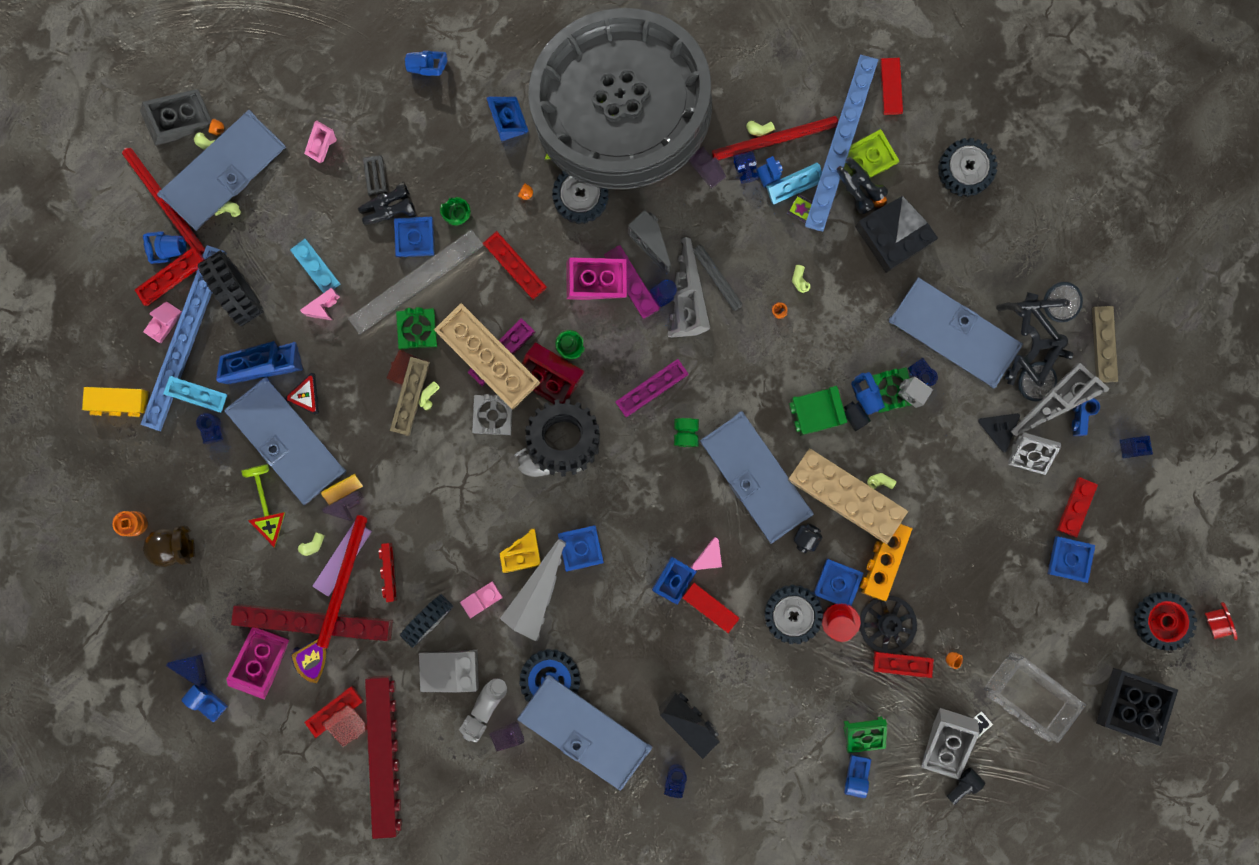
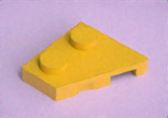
[500,529,541,573]

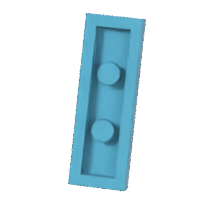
[766,163,822,205]
[290,239,340,293]
[163,376,227,413]

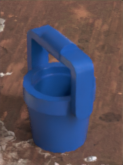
[405,51,448,76]
[143,231,187,264]
[851,372,885,415]

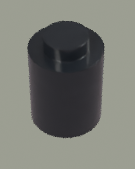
[843,401,871,432]

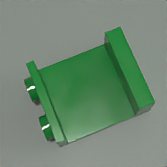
[789,386,847,436]

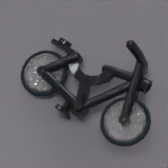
[996,282,1083,402]

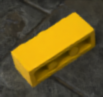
[82,387,149,417]

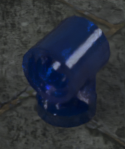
[733,151,759,184]
[649,280,677,308]
[907,358,938,387]
[196,413,223,444]
[664,764,687,798]

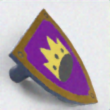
[290,637,326,683]

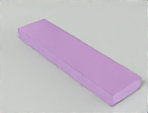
[312,521,372,597]

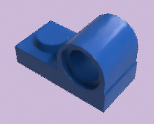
[181,681,228,722]

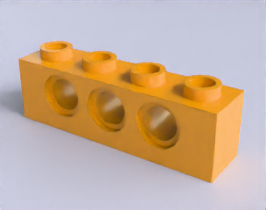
[860,524,913,601]

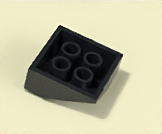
[855,196,938,273]
[1096,668,1178,746]
[659,691,720,759]

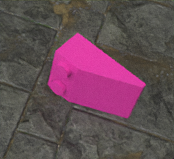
[566,258,627,300]
[227,628,289,700]

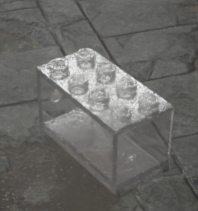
[984,652,1086,743]

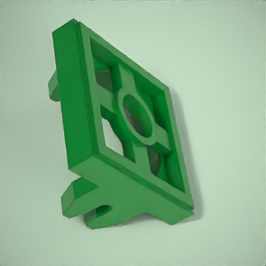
[396,307,438,350]
[872,367,911,413]
[843,716,887,753]

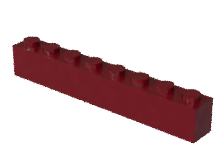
[231,604,393,641]
[365,676,402,839]

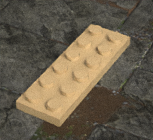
[434,303,540,410]
[788,448,908,544]

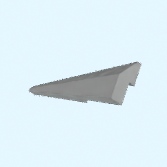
[668,237,710,337]
[1011,363,1109,436]
[500,539,566,641]

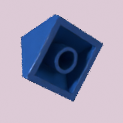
[486,97,529,142]
[652,556,697,605]

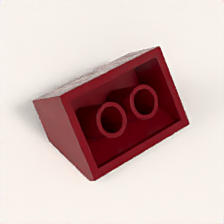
[522,342,585,404]

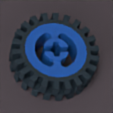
[519,649,580,702]

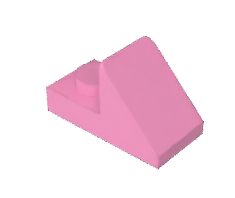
[304,121,337,163]
[300,288,340,320]
[143,301,182,343]
[460,581,503,619]

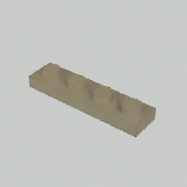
[1092,306,1118,383]
[390,357,430,436]

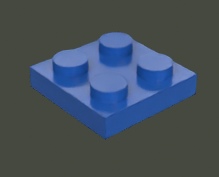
[394,217,435,257]
[558,525,604,572]
[1048,536,1095,583]
[814,559,864,606]

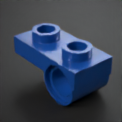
[756,156,783,188]
[1071,398,1100,436]
[844,754,871,798]

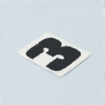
[974,711,993,737]

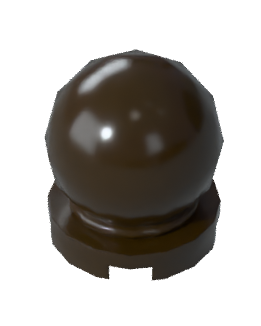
[143,525,195,567]

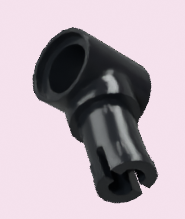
[947,767,985,805]

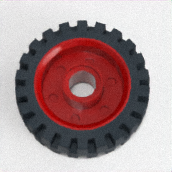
[1133,592,1197,650]

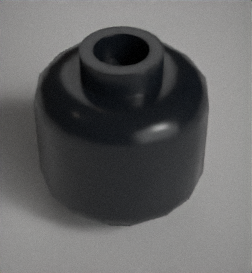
[794,523,823,553]

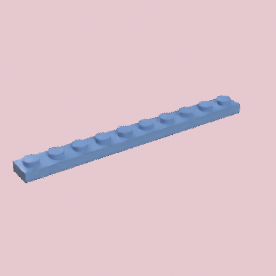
[805,54,878,232]
[140,245,227,431]

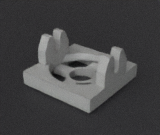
[472,394,512,435]
[1008,432,1061,475]

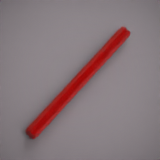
[712,116,838,161]
[122,148,205,254]
[317,515,367,648]

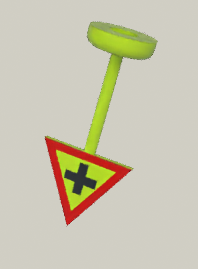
[241,464,285,548]

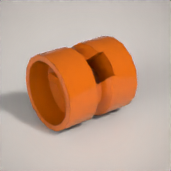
[112,511,148,536]

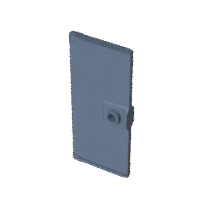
[157,110,286,231]
[888,277,1023,389]
[224,377,347,506]
[700,411,814,544]
[517,675,652,791]

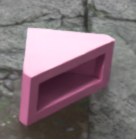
[691,537,722,570]

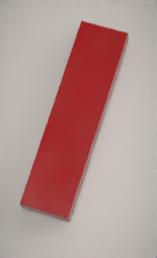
[483,231,547,300]
[135,246,205,306]

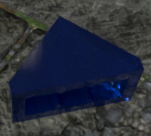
[1120,436,1153,458]
[166,654,207,687]

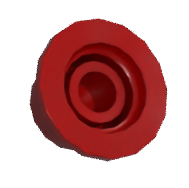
[1204,602,1238,640]
[822,603,861,642]

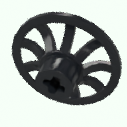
[859,596,917,653]

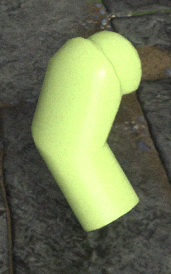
[746,121,775,137]
[194,132,215,150]
[215,201,241,217]
[792,265,810,293]
[419,381,439,410]
[867,473,897,489]
[298,532,325,556]

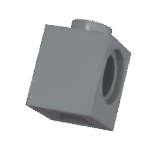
[898,376,933,408]

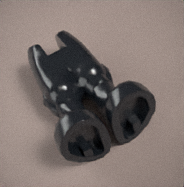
[836,157,888,214]
[358,182,417,225]

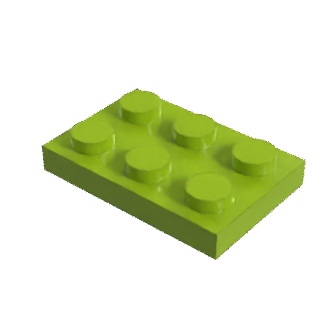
[844,129,900,179]

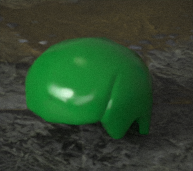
[440,197,471,226]
[555,330,585,360]

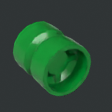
[674,418,699,447]

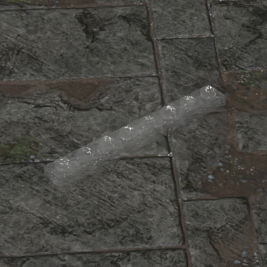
[348,229,483,334]

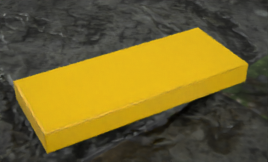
[321,474,363,505]

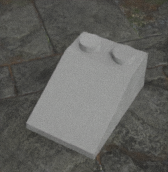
[419,650,479,692]
[921,708,979,780]

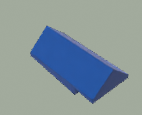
[216,341,303,385]

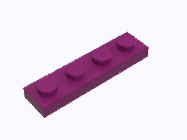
[604,245,659,320]
[468,318,536,386]
[615,359,689,418]

